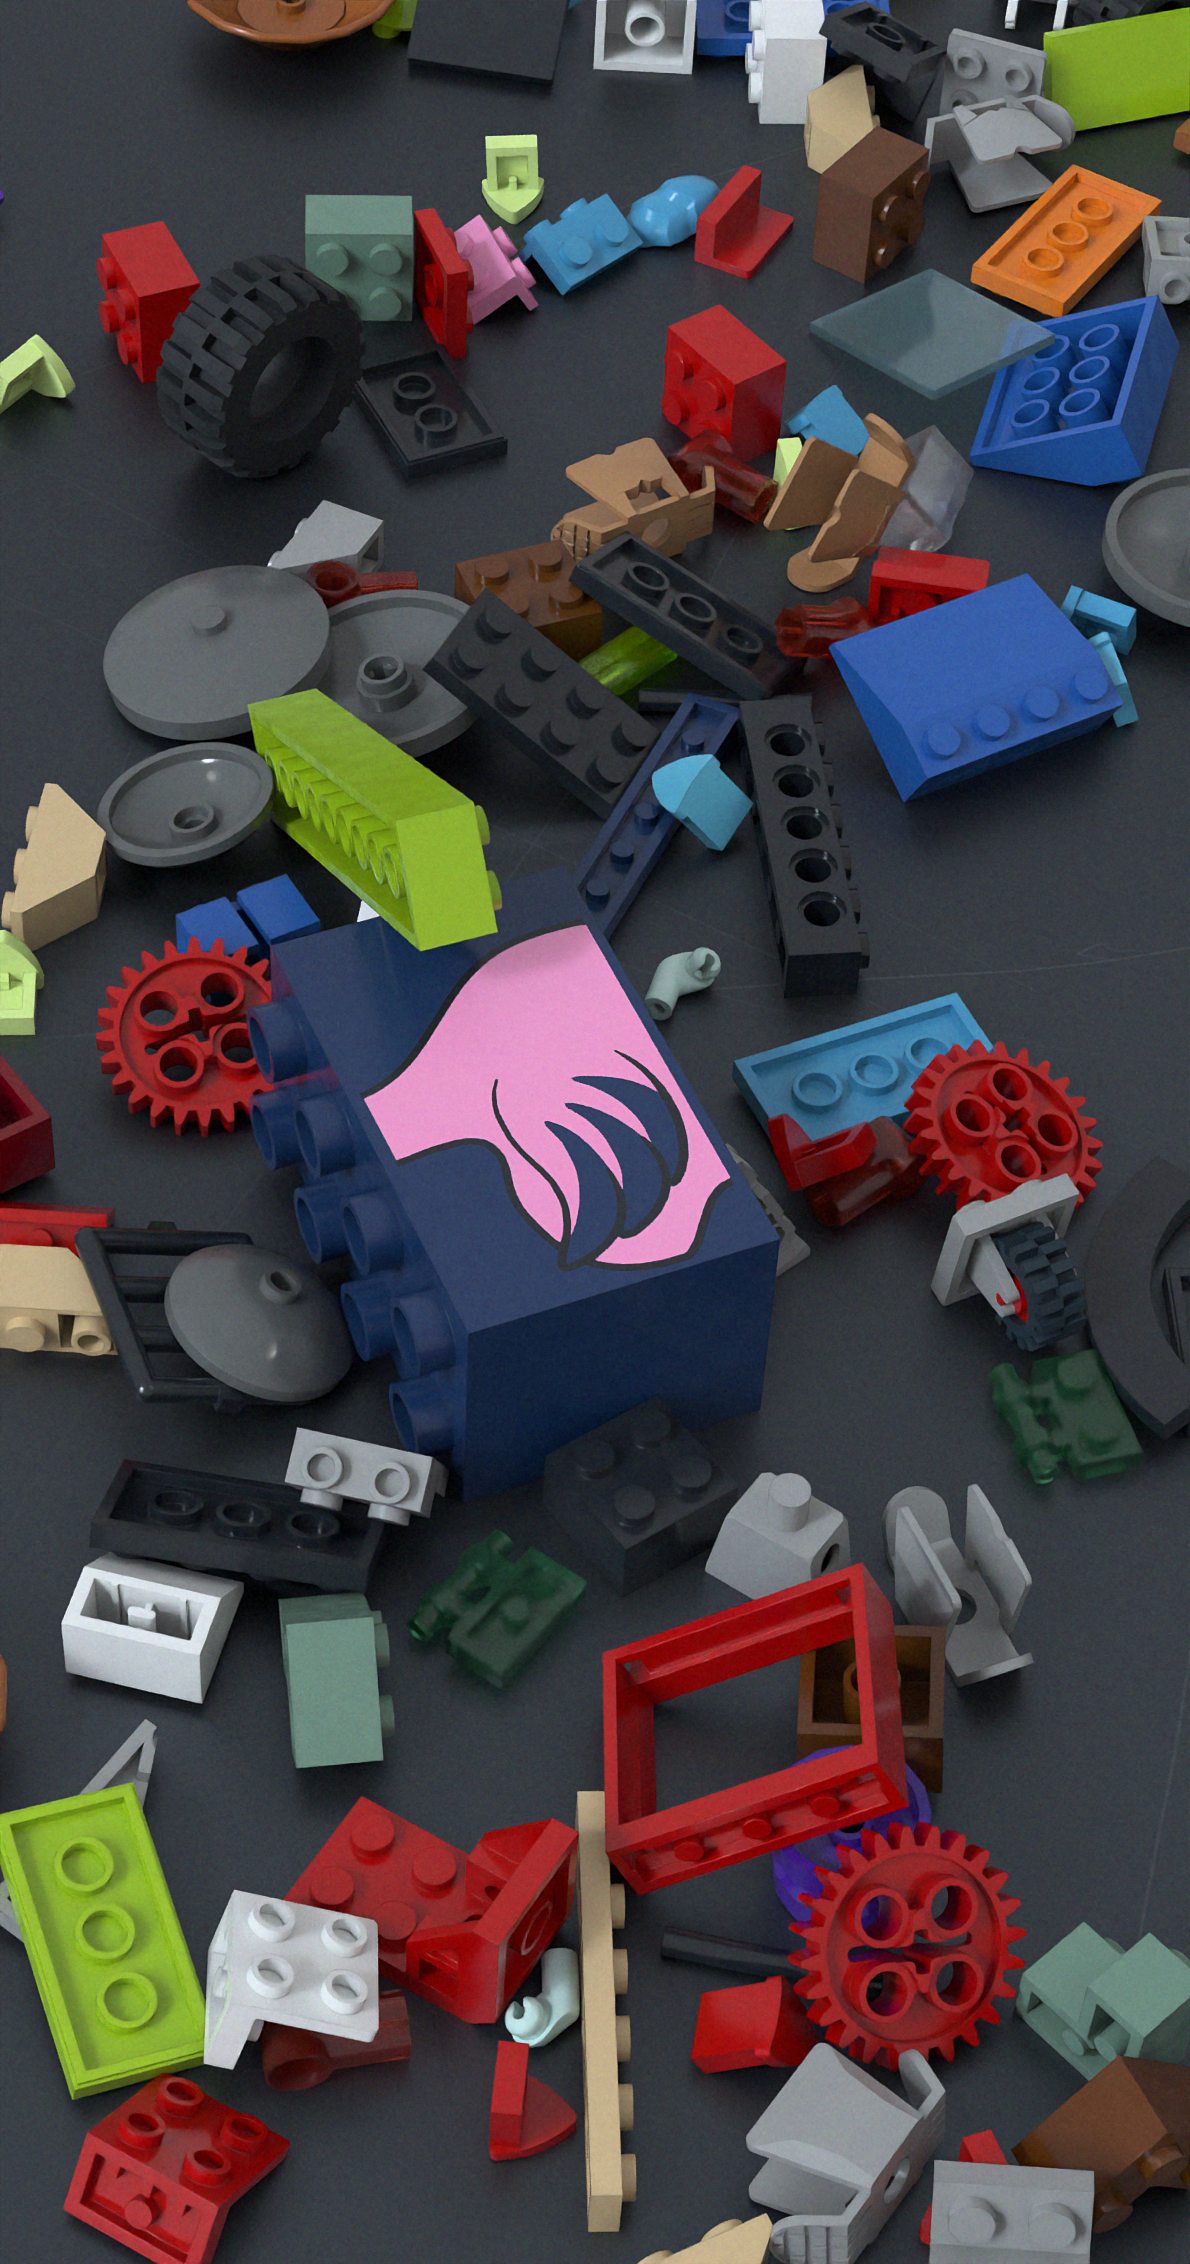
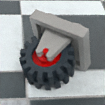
[930,1173,1088,1351]

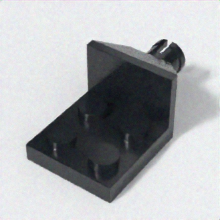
[819,1,947,122]

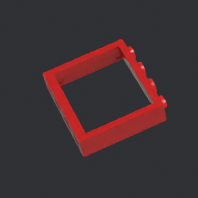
[603,1562,909,1896]

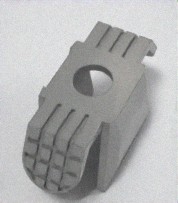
[924,94,1075,213]
[881,1484,1034,1687]
[746,2043,946,2264]

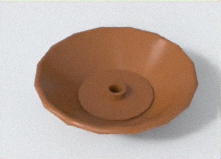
[186,0,397,51]

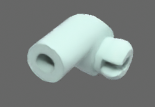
[643,947,721,1020]
[505,1948,580,2048]

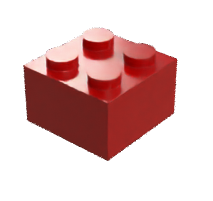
[96,221,200,384]
[661,304,787,471]

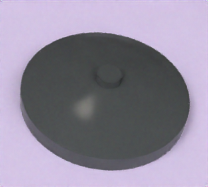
[1102,468,1190,627]
[103,565,334,740]
[314,589,479,758]

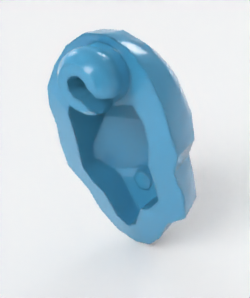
[625,175,721,248]

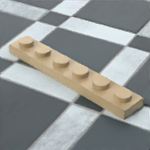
[575,1791,636,2232]

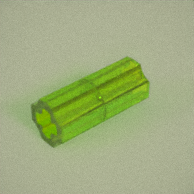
[577,625,678,697]

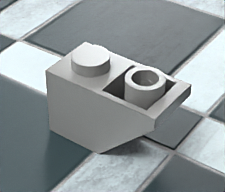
[267,500,384,603]

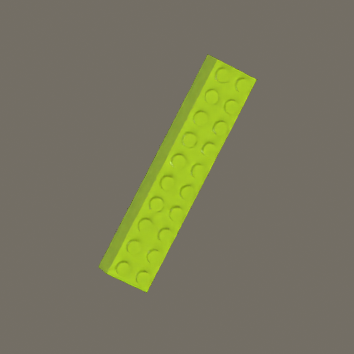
[247,688,502,951]

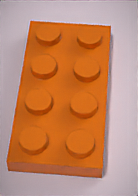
[971,164,1162,318]

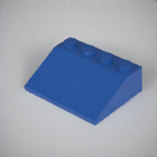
[969,294,1180,486]
[829,573,1124,803]

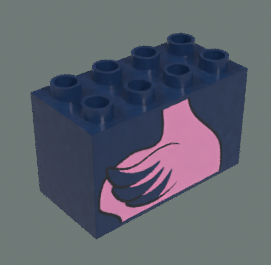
[246,866,780,1503]

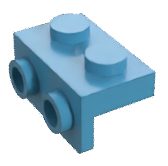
[515,193,643,296]

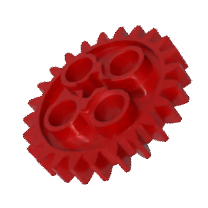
[96,936,274,1137]
[903,1040,1103,1213]
[787,1821,1026,2071]

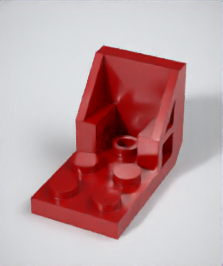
[283,1796,579,2024]

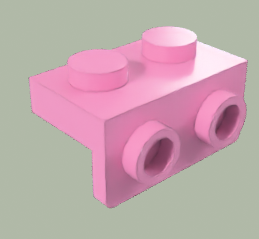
[454,214,539,325]

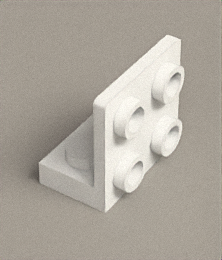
[204,1890,379,2070]

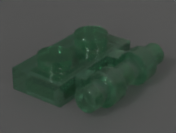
[989,1349,1143,1484]
[407,1530,587,1689]

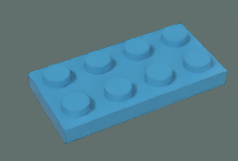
[732,992,993,1141]

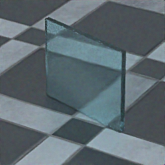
[810,268,1055,400]

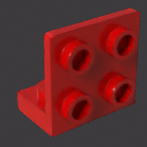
[865,546,990,628]
[63,2073,290,2264]

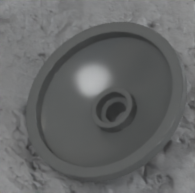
[97,742,276,868]
[164,1244,356,1402]

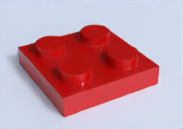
[413,208,474,359]

